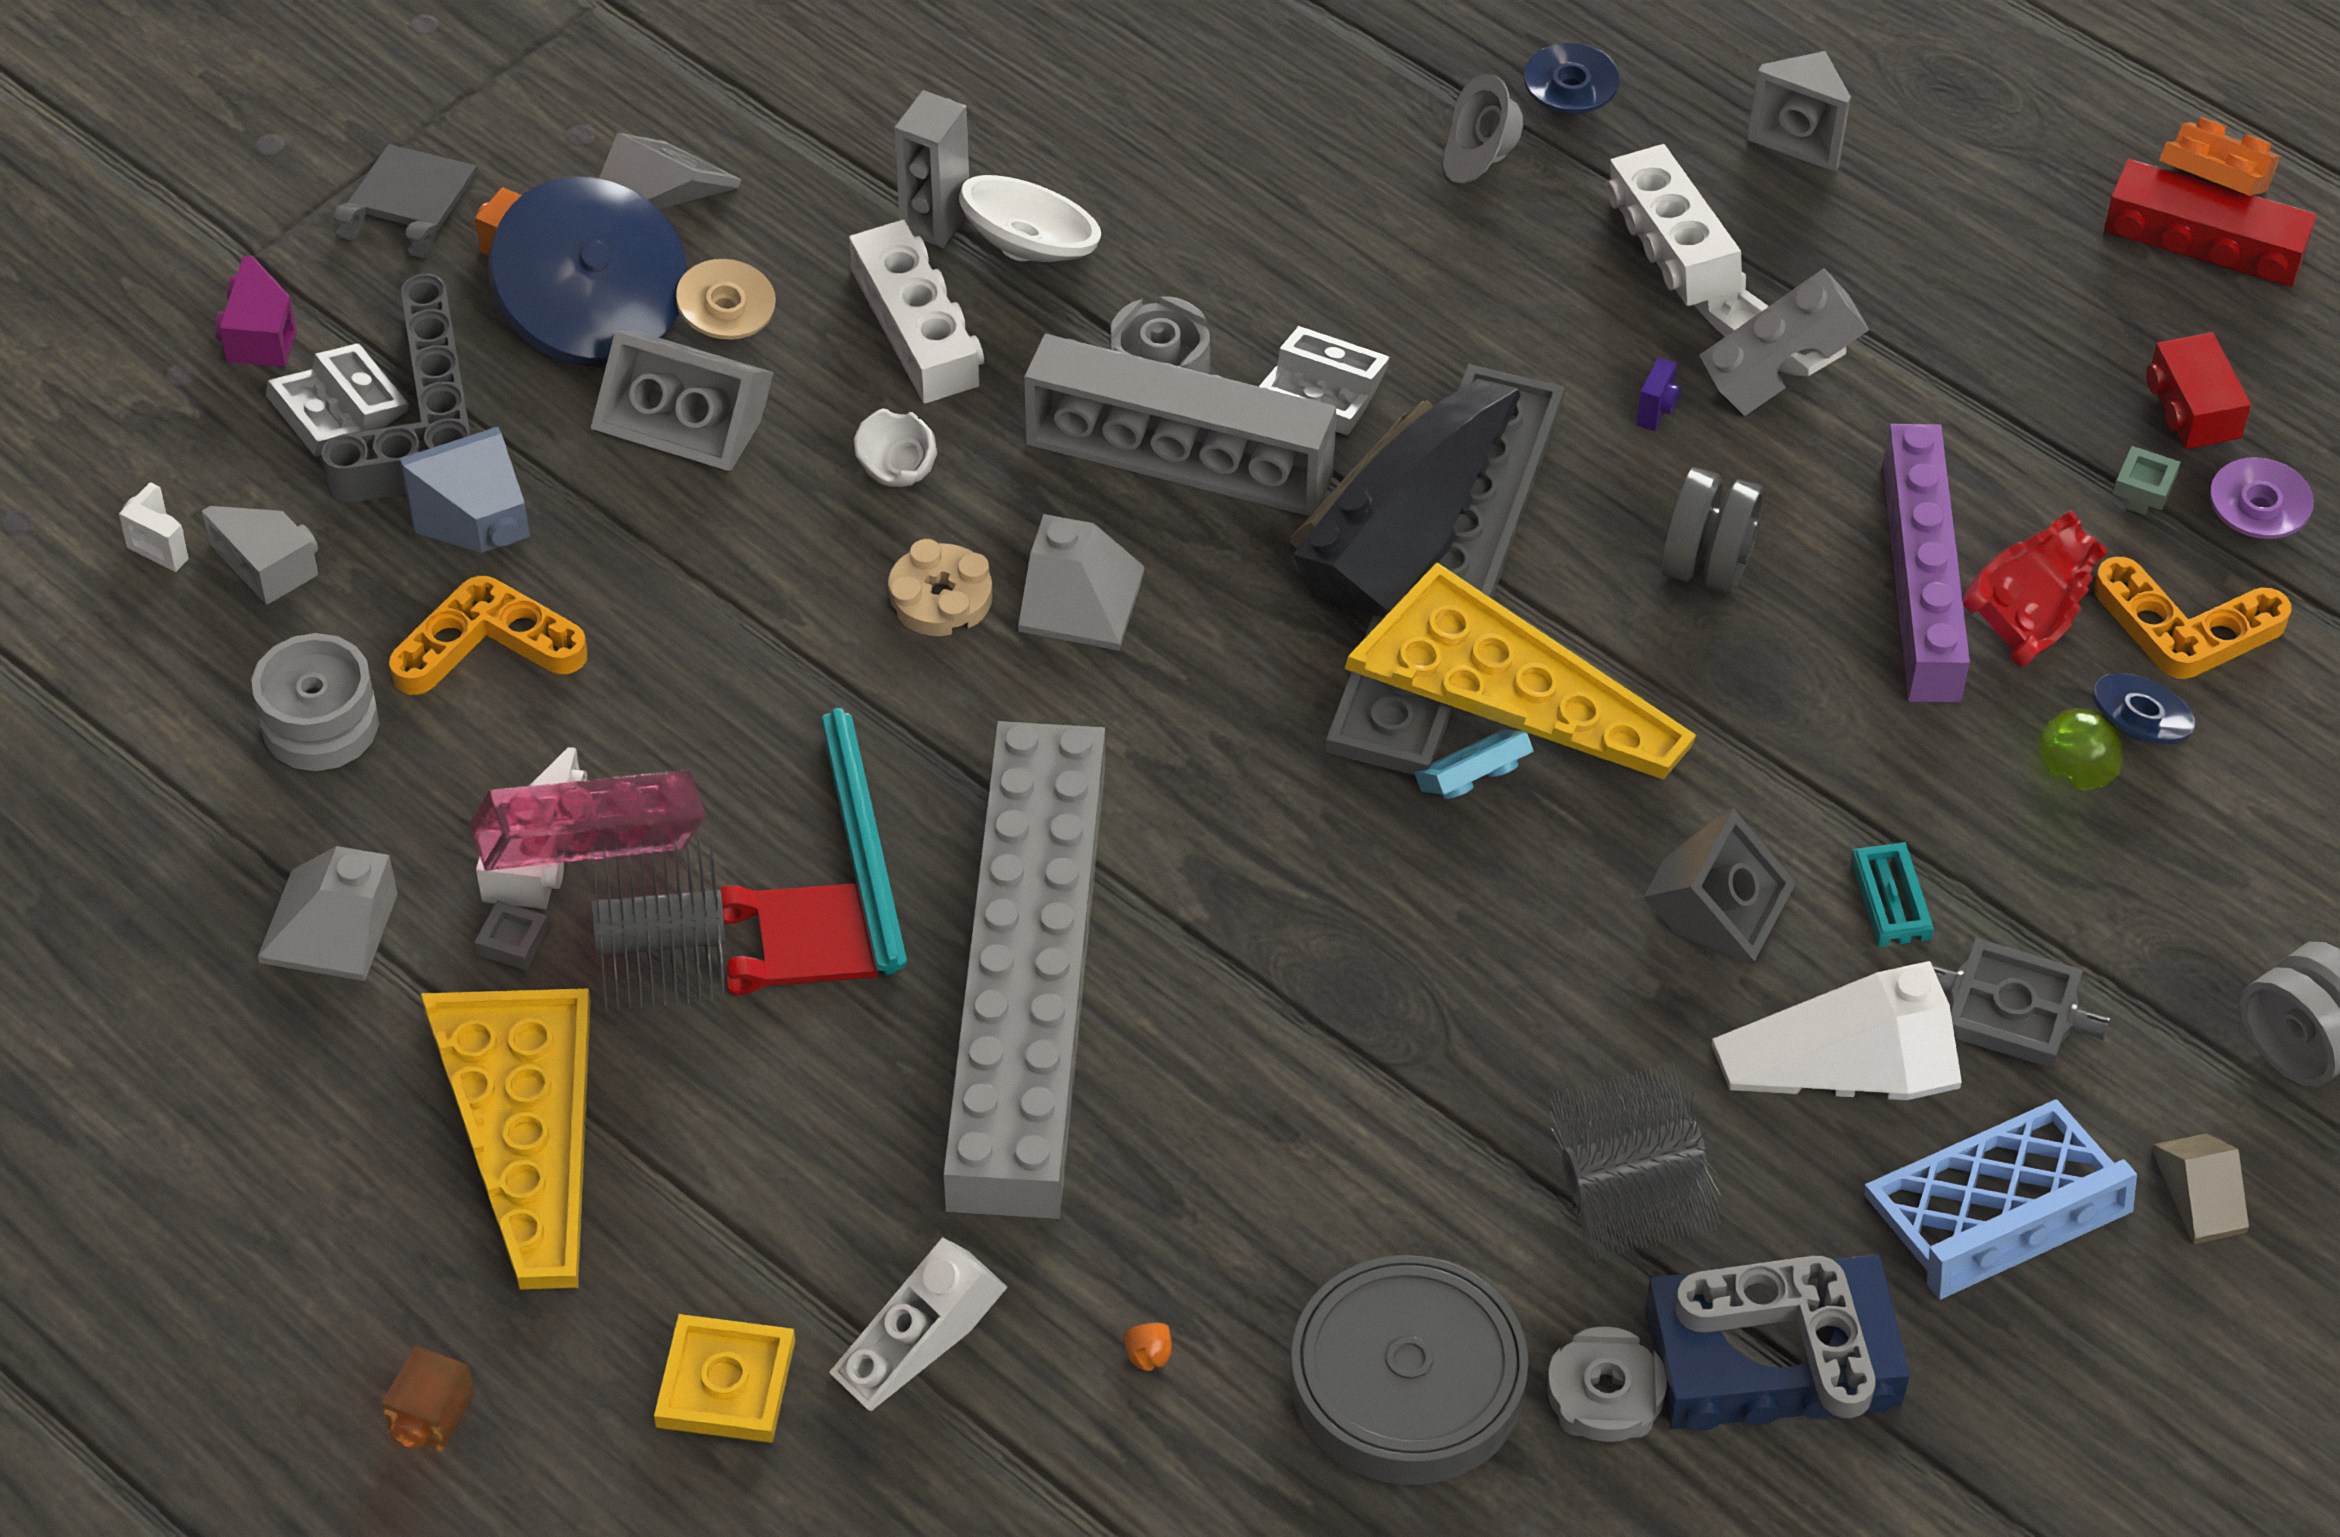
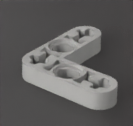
[1675,1256,1876,1418]

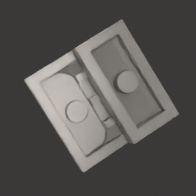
[1259,326,1390,436]
[266,343,409,457]

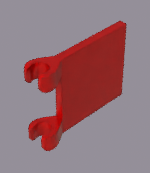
[719,883,878,995]

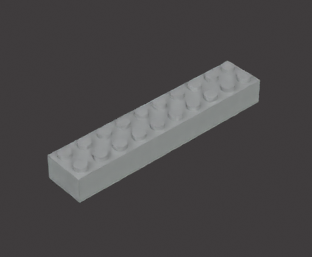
[944,721,1105,1219]

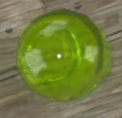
[2039,709,2124,790]

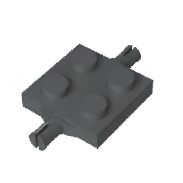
[1932,938,2110,1068]

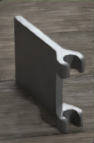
[334,144,477,258]

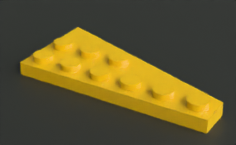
[1344,562,1696,780]
[421,988,591,1290]

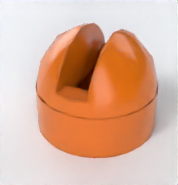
[1123,1323,1172,1371]

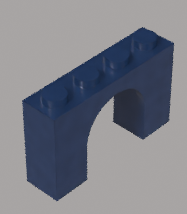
[1645,1254,1910,1431]

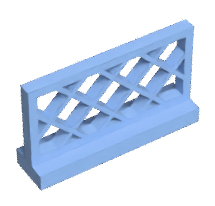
[1864,1099,2137,1300]

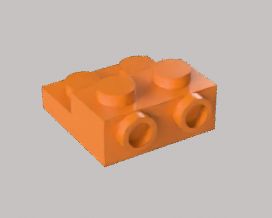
[2159,117,2281,196]

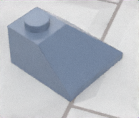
[400,427,530,553]

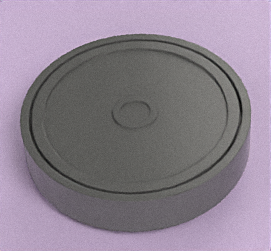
[1290,1255,1528,1485]

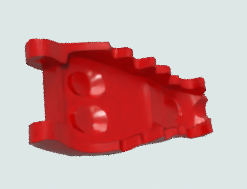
[1962,510,2108,667]

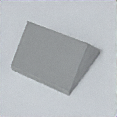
[1748,51,1851,172]

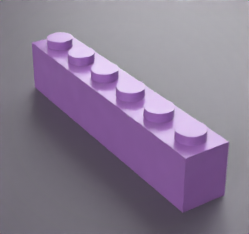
[1882,424,1970,702]

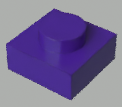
[1636,357,1681,431]

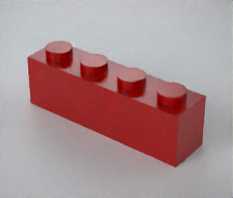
[2104,159,2317,287]

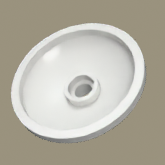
[959,175,1101,262]

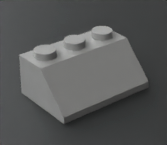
[590,331,774,471]

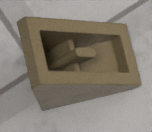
[2152,1133,2249,1244]

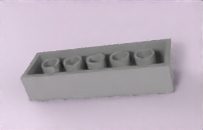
[1024,334,1337,516]

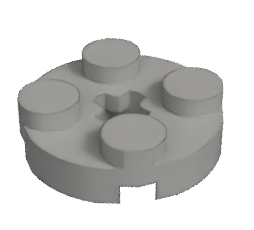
[1547,1327,1667,1442]

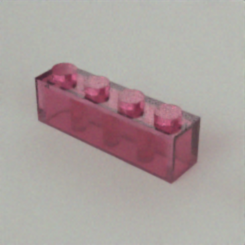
[470,770,706,871]

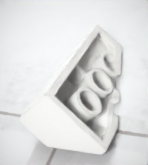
[1711,961,1962,1100]

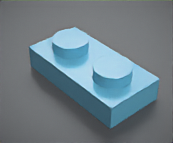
[1414,729,1534,799]

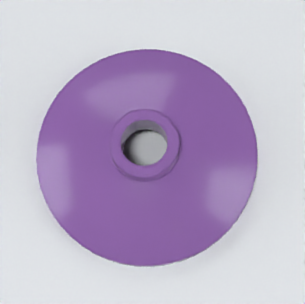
[2210,457,2314,539]

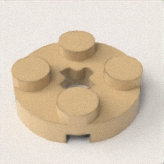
[888,539,993,636]

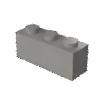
[894,90,969,248]

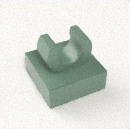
[2113,446,2181,516]

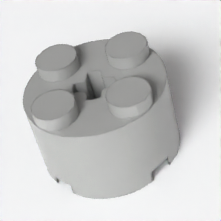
[1110,297,1211,374]

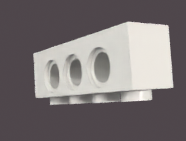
[1606,144,1742,306]
[849,219,984,404]

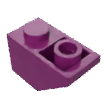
[215,256,297,367]

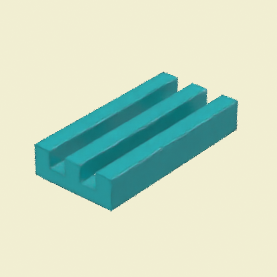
[1851,842,1934,947]

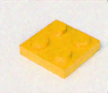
[654,1314,795,1443]

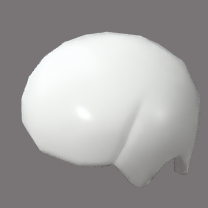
[854,408,937,487]

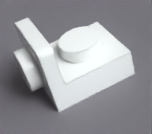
[119,483,189,572]

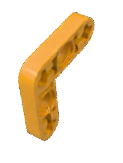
[2094,557,2291,679]
[389,576,588,695]

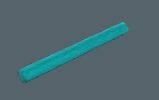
[821,708,907,975]

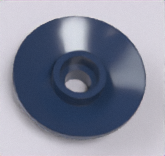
[1524,43,1619,113]
[2093,673,2195,744]

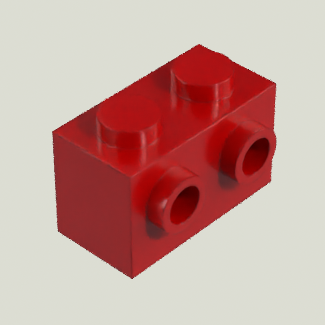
[2146,332,2251,449]

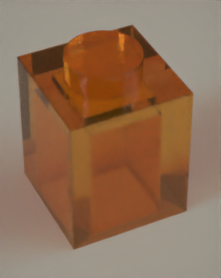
[382,1346,475,1452]

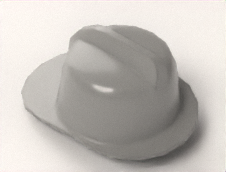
[1443,74,1523,184]

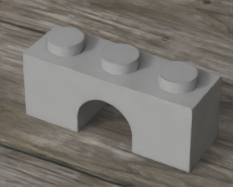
[1699,268,1869,416]

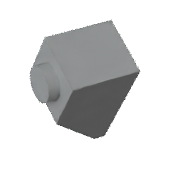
[202,506,319,605]

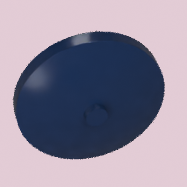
[488,177,688,366]

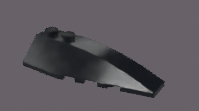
[1293,379,1521,618]

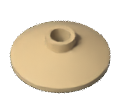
[676,259,776,339]

